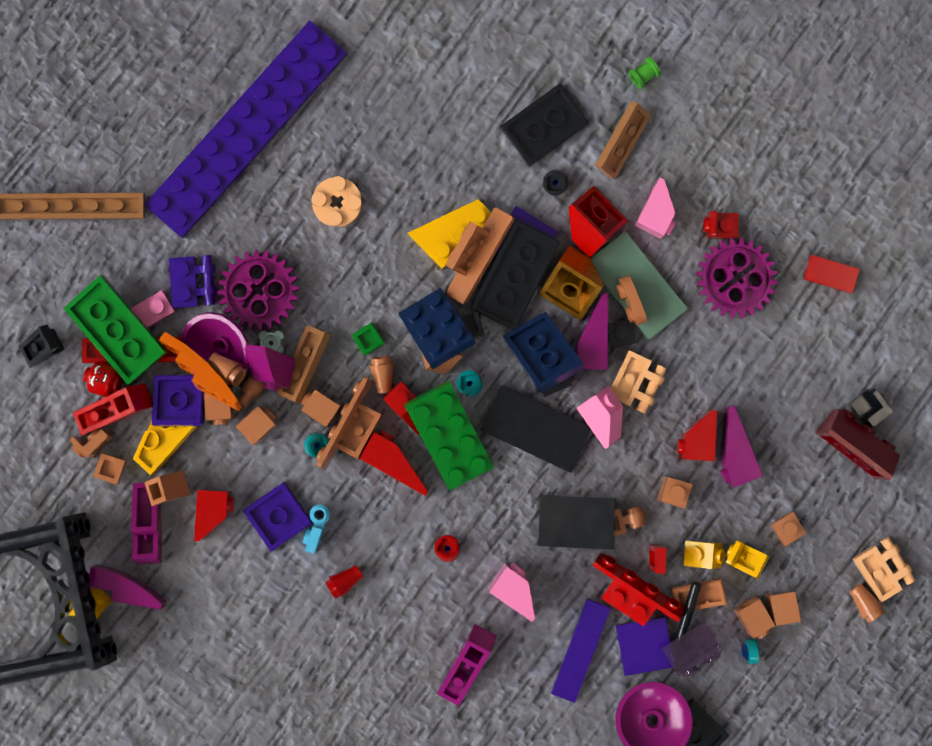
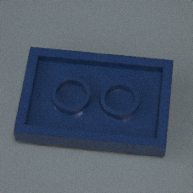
[398,288,476,370]
[503,312,585,394]

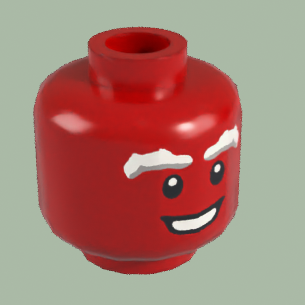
[83,362,123,397]

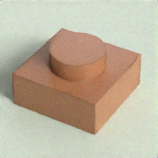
[93,453,127,485]
[770,512,806,546]

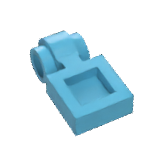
[303,504,331,554]

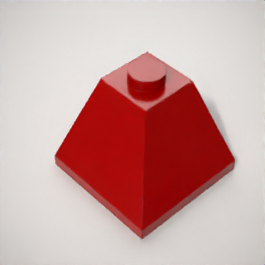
[569,186,628,258]

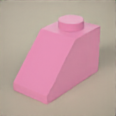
[634,178,676,239]
[576,385,623,449]

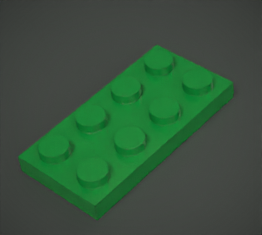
[63,275,168,385]
[404,380,494,490]

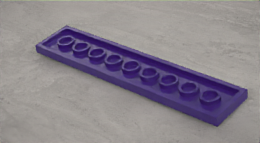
[144,20,347,239]

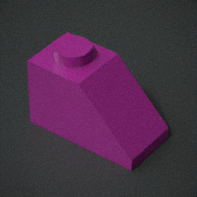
[245,345,296,391]

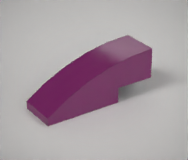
[131,483,162,564]
[89,564,167,609]

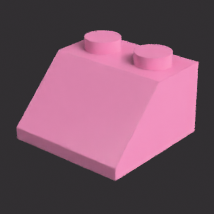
[488,562,535,622]

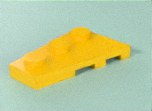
[407,199,491,269]
[133,421,197,476]

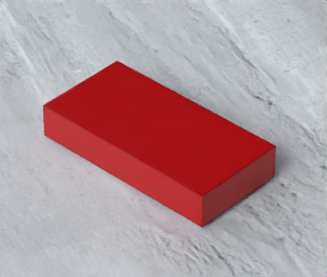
[803,255,860,294]
[648,544,667,574]

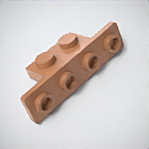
[446,207,515,305]
[316,376,383,471]

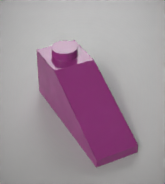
[574,294,608,370]
[720,405,763,487]
[437,624,497,706]

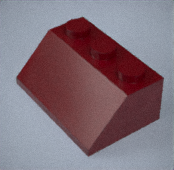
[816,409,900,480]

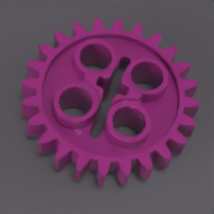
[695,238,778,319]
[217,250,300,332]

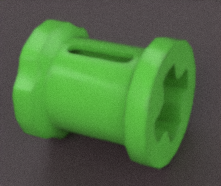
[628,56,661,89]

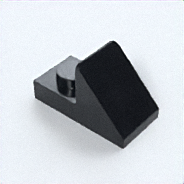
[19,324,64,368]

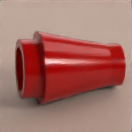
[325,565,364,599]

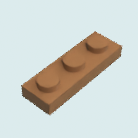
[595,101,651,180]
[277,325,331,404]

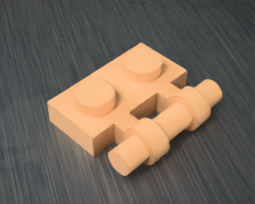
[610,350,667,414]
[852,536,915,603]

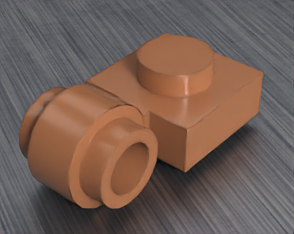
[615,506,646,536]

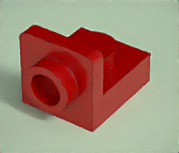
[703,211,739,239]

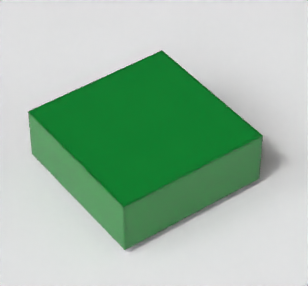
[351,322,386,357]

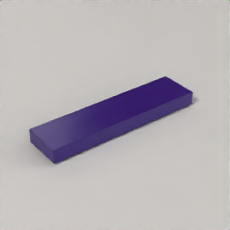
[551,598,611,703]

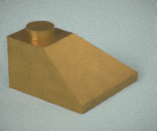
[538,245,604,321]

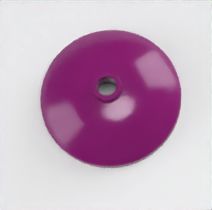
[181,312,250,371]
[615,682,693,746]

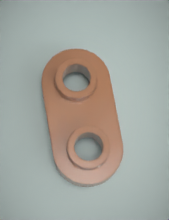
[616,275,647,326]

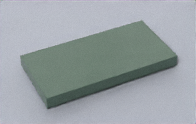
[591,231,688,340]

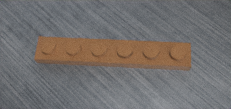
[0,193,145,220]

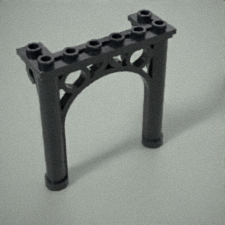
[0,512,117,686]

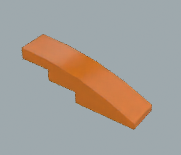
[159,331,242,411]

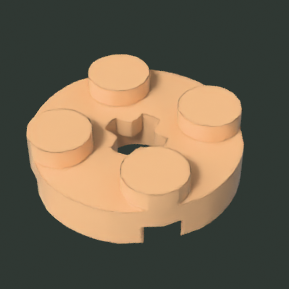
[311,176,362,227]

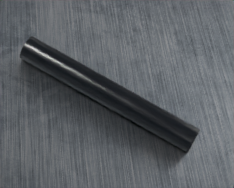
[671,581,702,655]

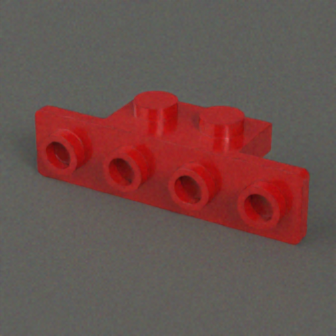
[593,553,684,627]

